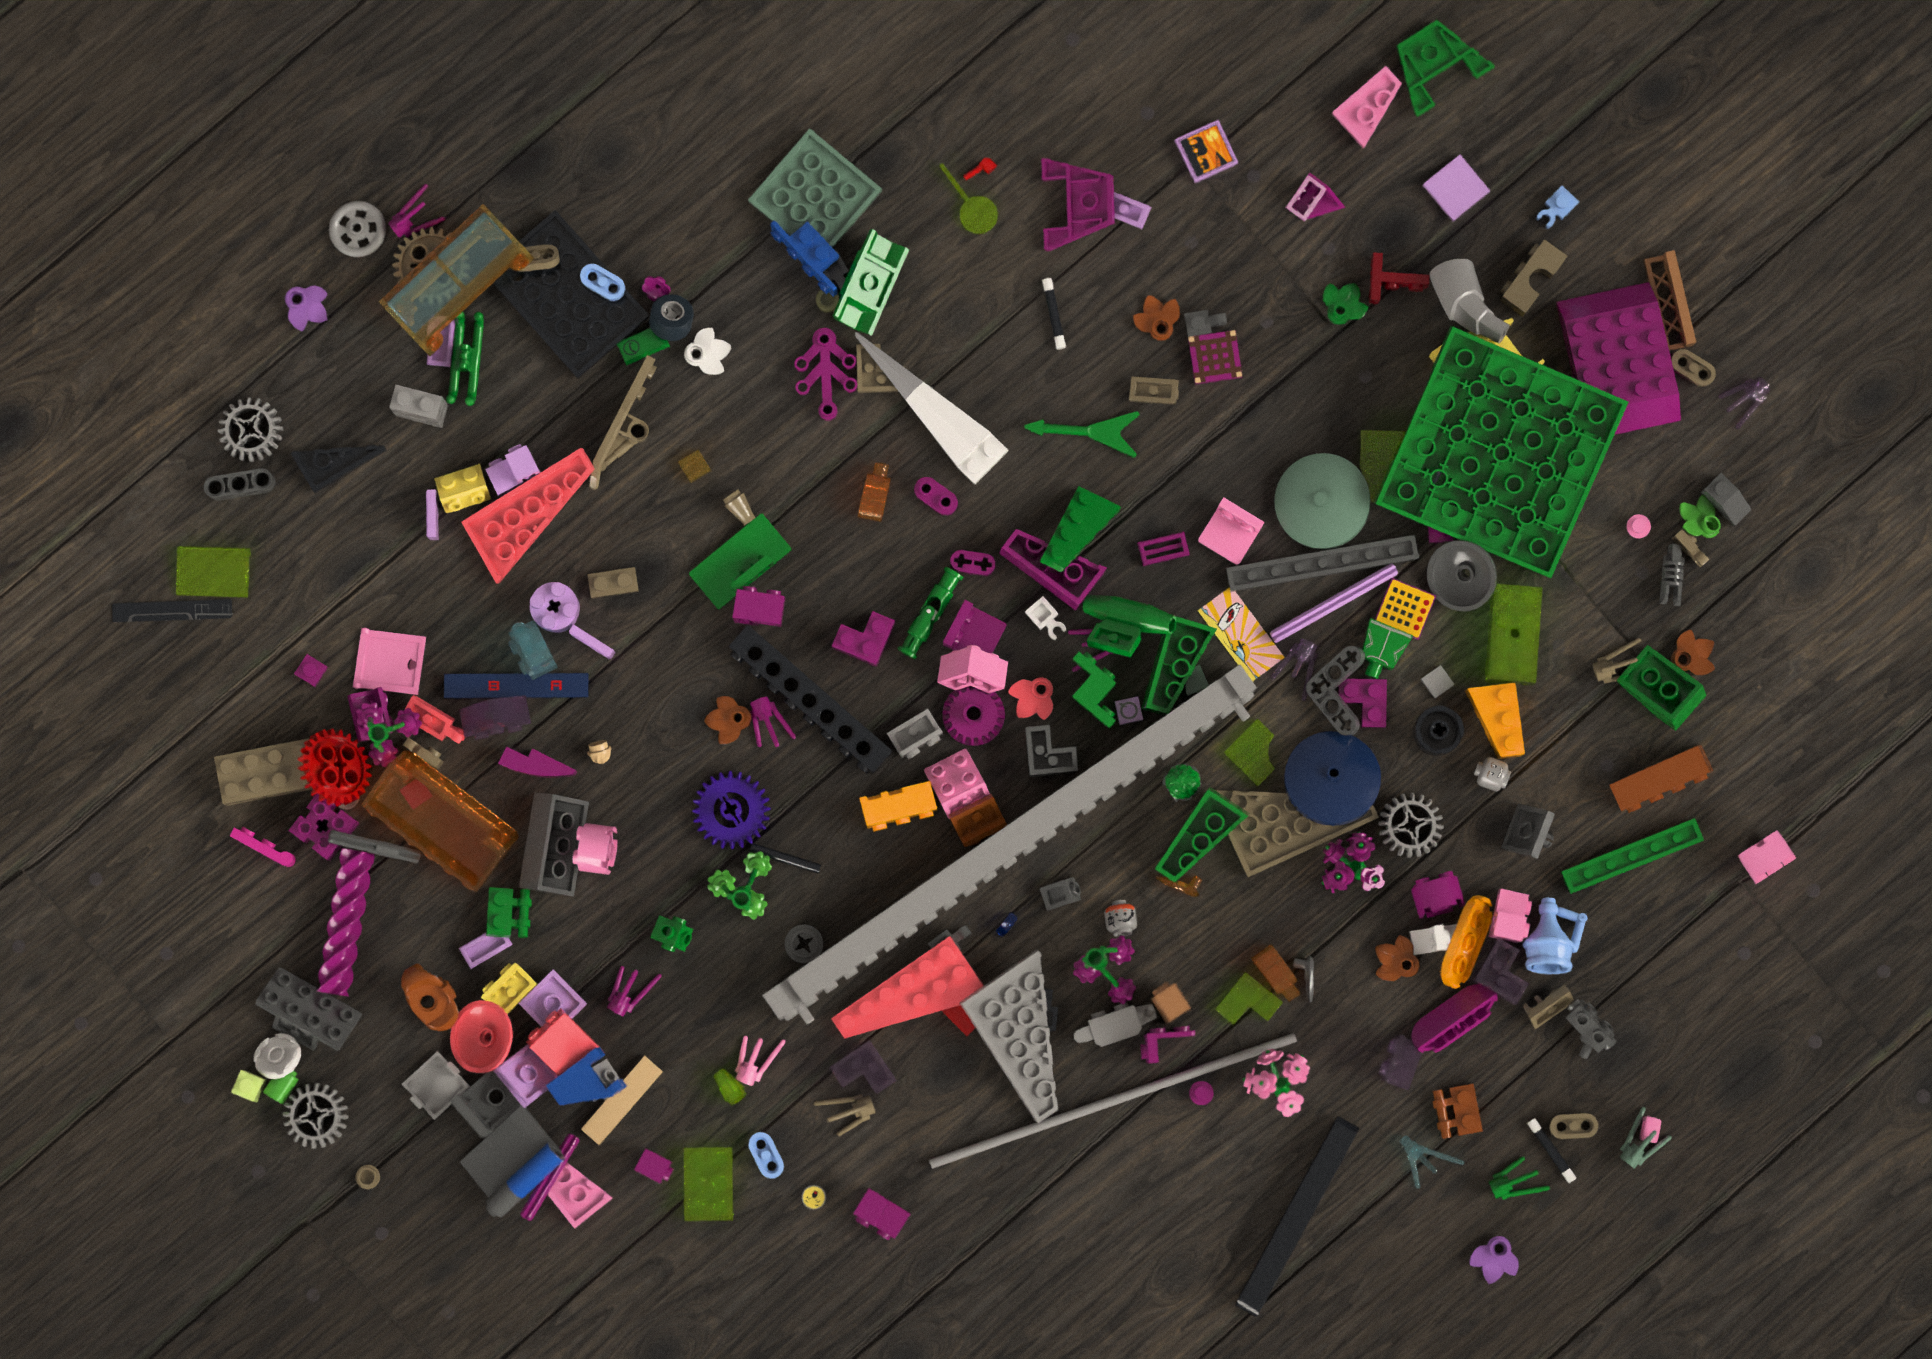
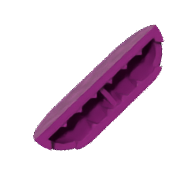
[1412,984,1498,1053]

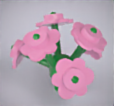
[1243,1049,1310,1117]

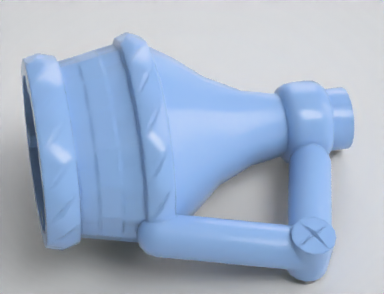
[1522,898,1587,974]

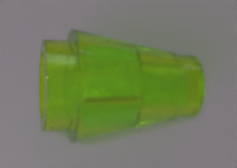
[713,1068,747,1105]

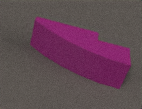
[498,747,577,778]

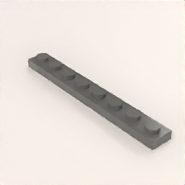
[1226,535,1419,592]

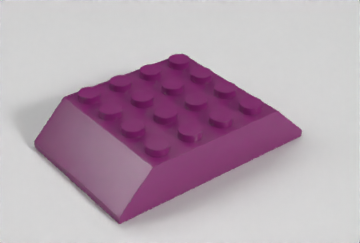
[1556,282,1681,435]

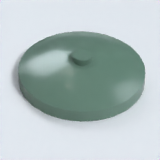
[1275,453,1371,549]

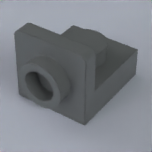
[1040,877,1081,911]

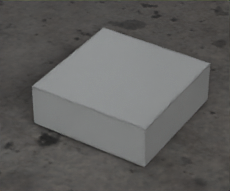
[1420,665,1455,699]

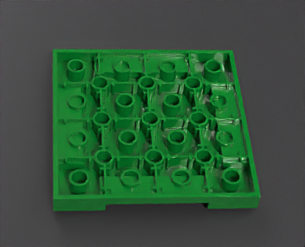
[1374,326,1629,578]

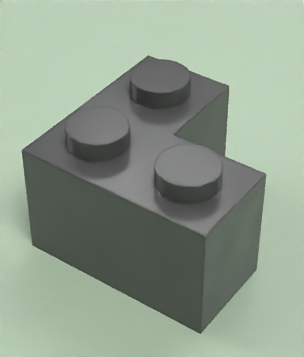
[1025,725,1078,777]

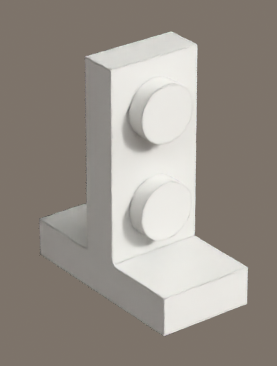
[1409,924,1457,955]

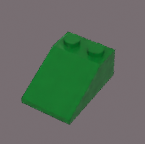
[1617,645,1706,731]

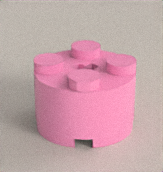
[573,823,617,875]
[1738,830,1796,884]

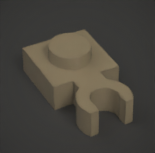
[1672,530,1709,567]
[403,737,444,770]

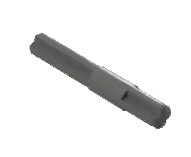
[328,830,421,863]

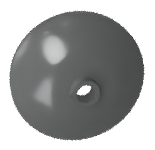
[1427,540,1497,611]

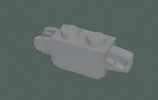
[1073,1003,1157,1047]

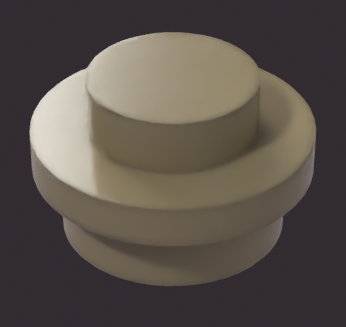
[356,1165,380,1189]

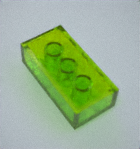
[1485,584,1543,685]

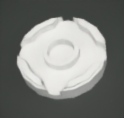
[254,1033,301,1079]

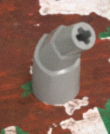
[1429,259,1510,343]

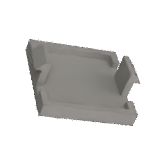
[402,1051,470,1120]

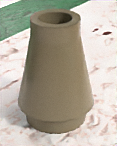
[723,489,756,526]

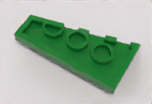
[1040,486,1121,573]

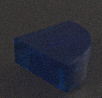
[996,912,1018,937]

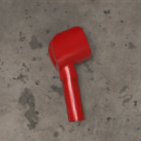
[963,158,997,180]

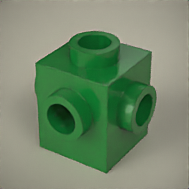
[650,915,694,952]

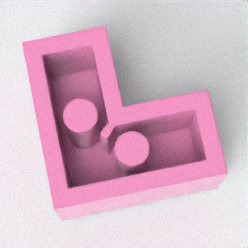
[937,645,1008,693]
[1488,889,1532,943]

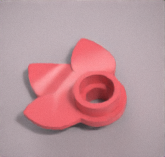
[1008,677,1053,720]

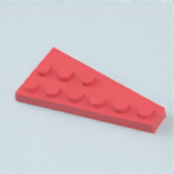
[462,448,595,584]
[831,936,984,1039]

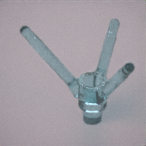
[1400,1135,1464,1188]

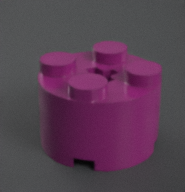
[1411,871,1465,918]

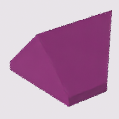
[1286,173,1345,222]

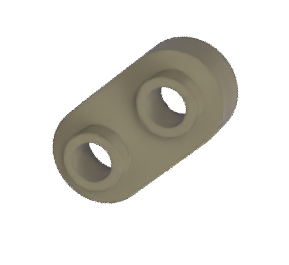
[511,245,560,271]
[1671,349,1716,387]
[1549,1113,1598,1139]

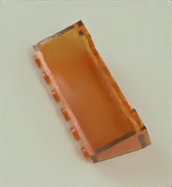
[361,751,519,892]

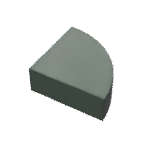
[1185,665,1209,696]

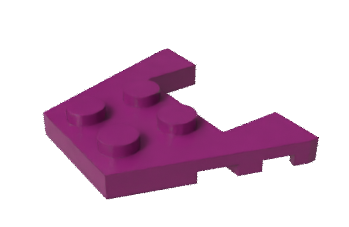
[1041,158,1115,251]

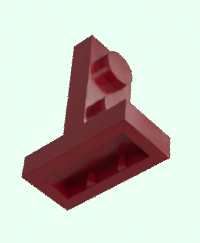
[1369,252,1430,304]

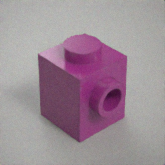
[634,1148,674,1184]

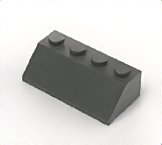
[519,792,589,897]

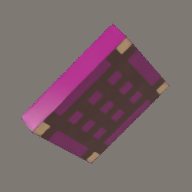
[1188,330,1242,385]

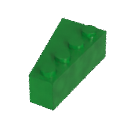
[1141,616,1217,716]
[1155,787,1249,882]

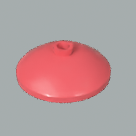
[450,1000,513,1073]

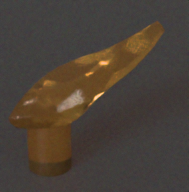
[1156,876,1202,897]

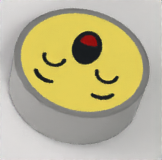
[802,1185,826,1210]

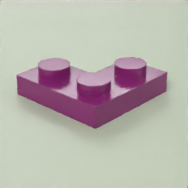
[1338,679,1387,728]

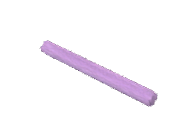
[1270,564,1398,643]

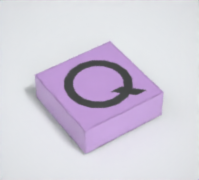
[1115,697,1143,725]

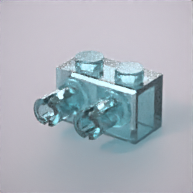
[508,620,558,680]

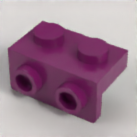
[347,687,393,742]

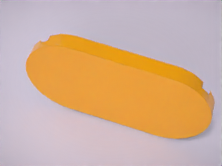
[1441,895,1493,988]

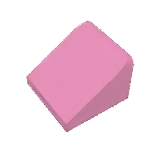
[1639,1116,1661,1143]

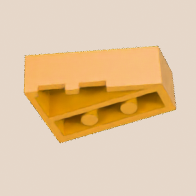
[1465,683,1525,759]

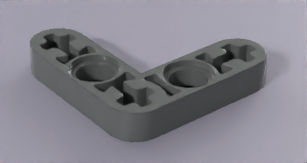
[1306,646,1365,735]

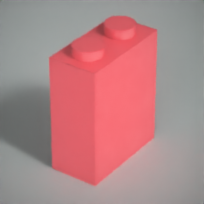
[527,1008,604,1076]

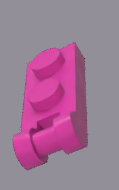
[230,826,296,867]

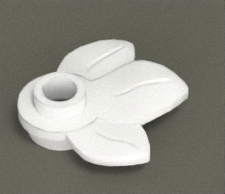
[684,328,731,375]

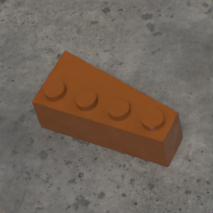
[1610,745,1713,813]

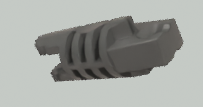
[1659,544,1685,606]

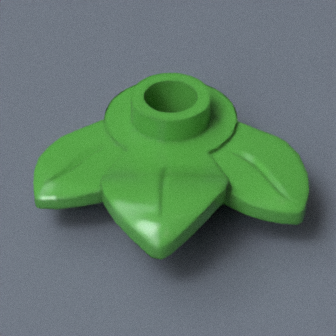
[1680,495,1721,538]

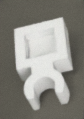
[1025,596,1066,640]

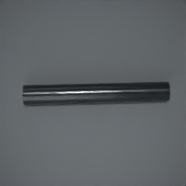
[750,843,821,874]

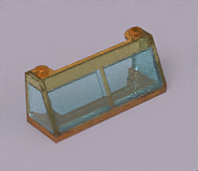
[379,204,535,356]

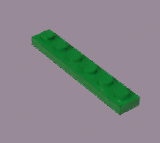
[1561,818,1704,894]

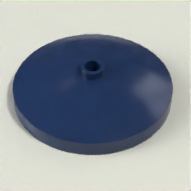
[1284,731,1381,826]

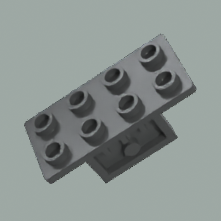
[255,968,362,1051]

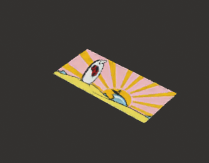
[1198,588,1285,682]

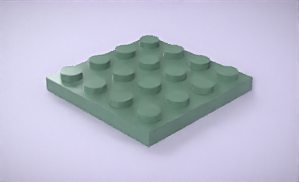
[748,129,882,248]

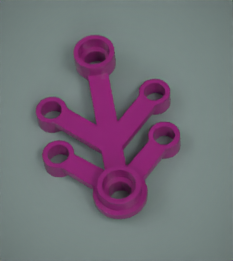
[794,328,858,421]

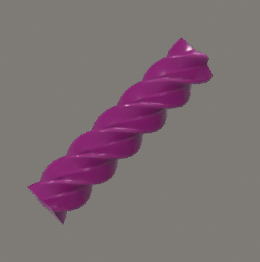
[317,848,375,997]

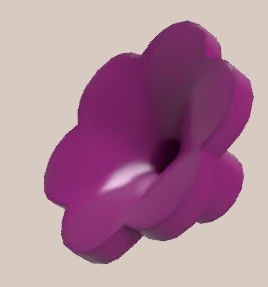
[642,276,671,301]

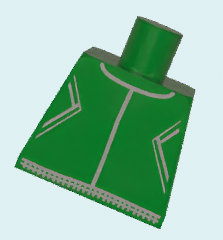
[1362,618,1413,679]

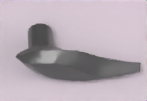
[1293,956,1314,1002]

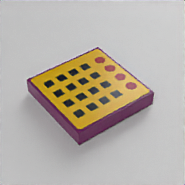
[1375,578,1436,640]

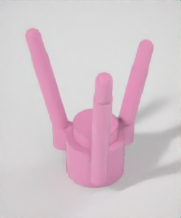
[735,1036,786,1086]

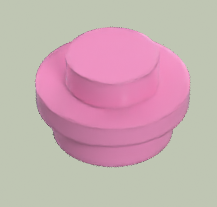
[1626,514,1651,538]

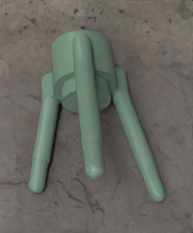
[1619,1107,1672,1169]

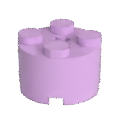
[530,582,580,633]

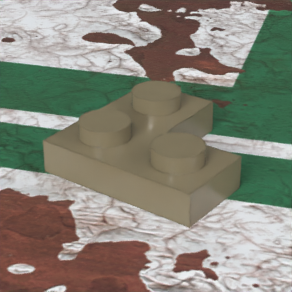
[856,344,905,393]

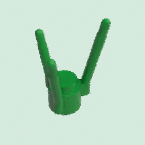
[1489,1156,1550,1200]

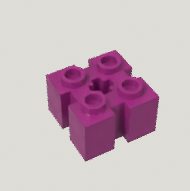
[288,793,359,861]

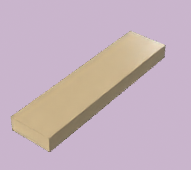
[581,1056,663,1145]

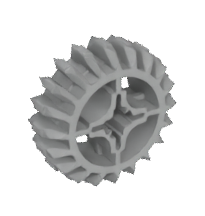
[218,397,283,462]
[1378,793,1444,858]
[283,1083,349,1149]

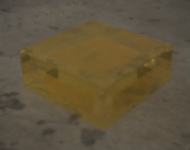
[678,450,711,483]

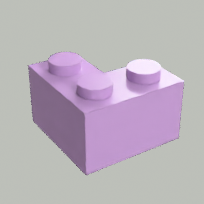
[485,444,541,498]

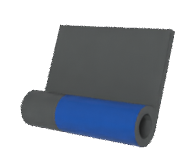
[460,1105,565,1218]

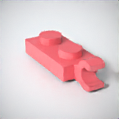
[404,695,468,744]

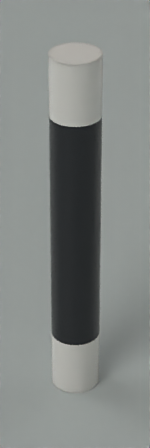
[1042,278,1066,349]
[1527,1118,1576,1183]

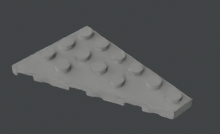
[960,950,1058,1123]

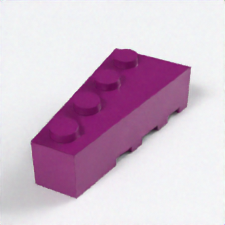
[999,529,1107,611]

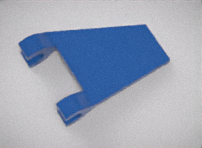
[546,1047,628,1105]

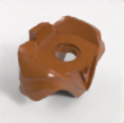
[401,964,459,1031]

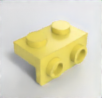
[434,464,491,513]
[481,963,538,1015]

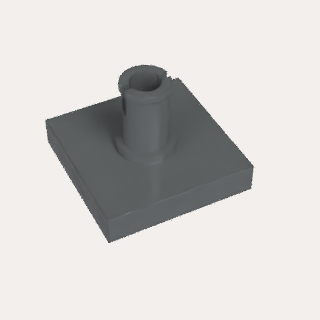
[1501,803,1555,859]

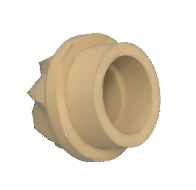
[587,740,611,764]

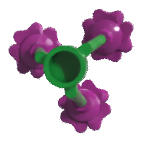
[356,702,422,767]
[1073,935,1136,1004]

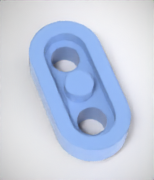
[580,264,625,301]
[749,1132,784,1178]

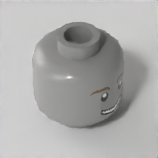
[1474,757,1511,792]

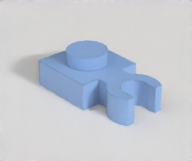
[1536,186,1579,229]

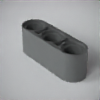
[204,468,276,501]

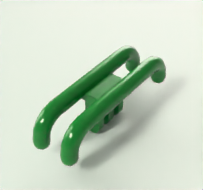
[446,310,484,406]

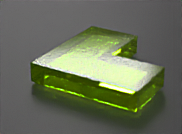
[1215,972,1283,1025]

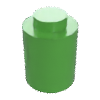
[263,1070,299,1105]

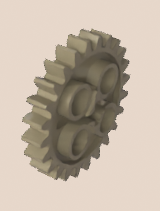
[392,227,471,305]

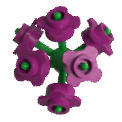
[1321,831,1385,893]

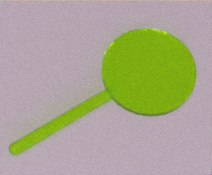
[939,163,998,234]

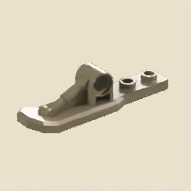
[589,355,657,491]

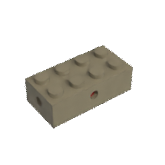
[214,738,312,806]

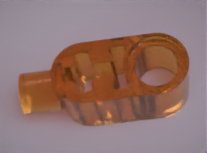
[858,462,891,522]
[1251,944,1300,1002]

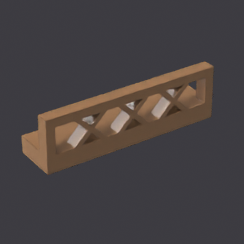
[1643,250,1696,351]

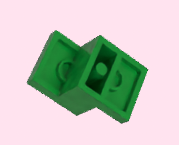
[1072,652,1116,730]

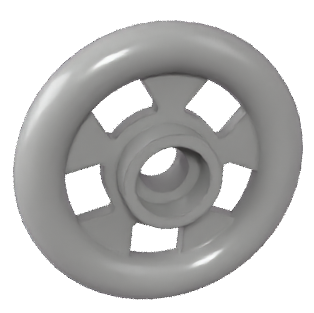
[329,201,386,257]

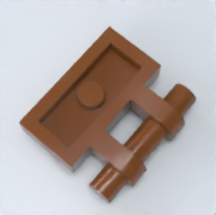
[1432,1084,1483,1139]

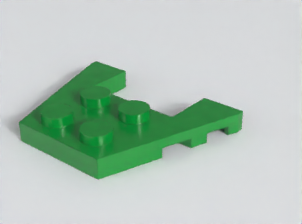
[1397,20,1495,117]

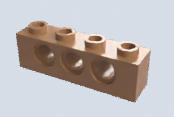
[1150,983,1190,1023]

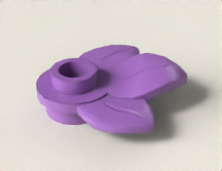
[285,286,327,331]
[1470,1236,1519,1284]

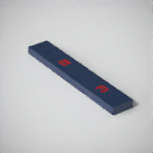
[444,673,589,699]

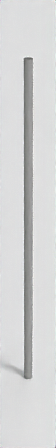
[929,1033,1297,1169]

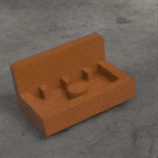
[948,794,1007,847]

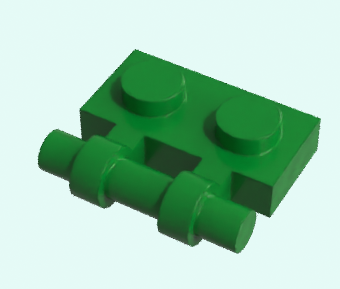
[486,887,532,938]

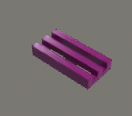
[1137,532,1190,567]

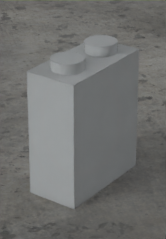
[389,385,448,428]

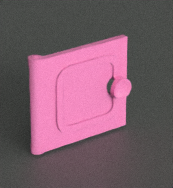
[353,628,426,695]

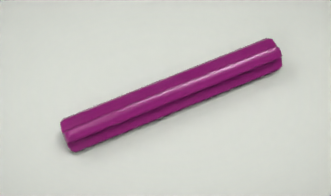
[520,1133,579,1221]

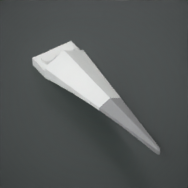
[855,332,1008,485]

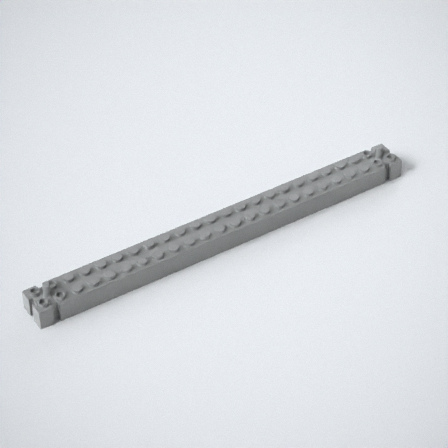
[763,664,1257,1024]

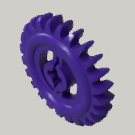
[692,770,771,850]

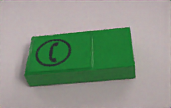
[617,328,670,366]

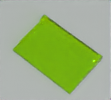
[176,546,250,597]

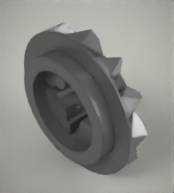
[785,925,823,963]

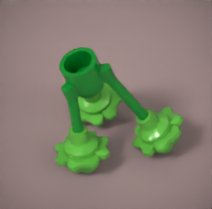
[707,851,772,920]

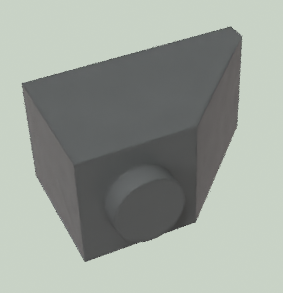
[1701,473,1752,527]

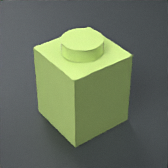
[231,1070,267,1102]

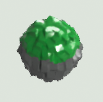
[1163,763,1202,802]

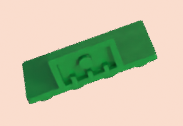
[689,514,791,609]

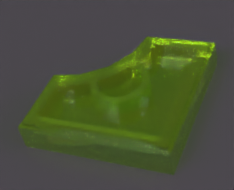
[1224,718,1275,787]

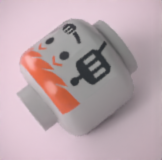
[1104,900,1137,937]

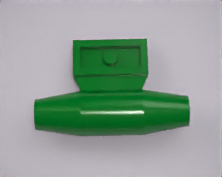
[1083,594,1177,657]

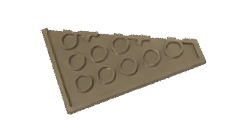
[1215,790,1379,878]

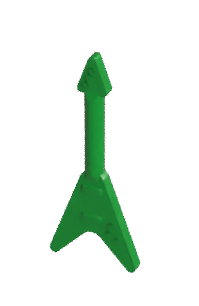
[1024,411,1139,458]

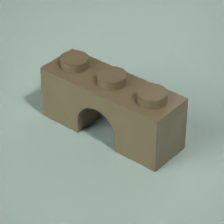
[1500,239,1567,317]

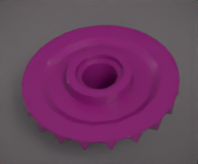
[942,686,1005,746]

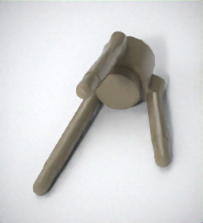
[1592,638,1641,684]
[814,1094,875,1136]

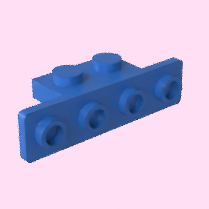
[771,220,839,297]

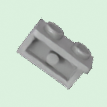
[887,709,943,759]

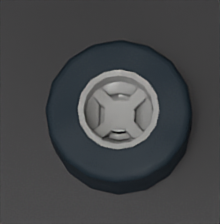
[649,294,694,341]

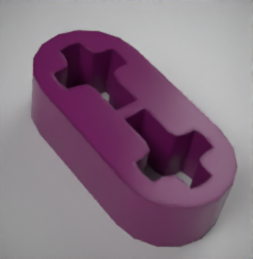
[950,550,995,576]

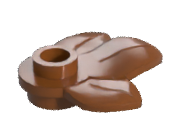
[1133,295,1180,341]
[1670,630,1715,676]
[704,696,751,744]
[1375,935,1420,981]

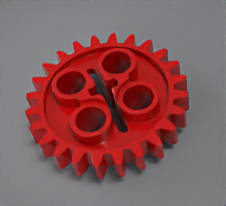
[298,728,372,807]

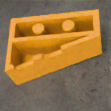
[860,781,937,832]

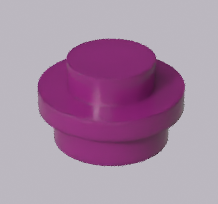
[1189,1081,1214,1105]

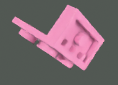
[1198,497,1264,565]
[924,749,990,819]

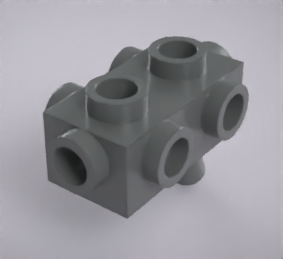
[1565,998,1617,1059]

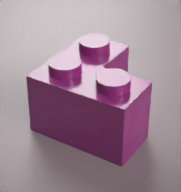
[732,586,785,627]
[832,611,895,667]
[853,1188,910,1240]

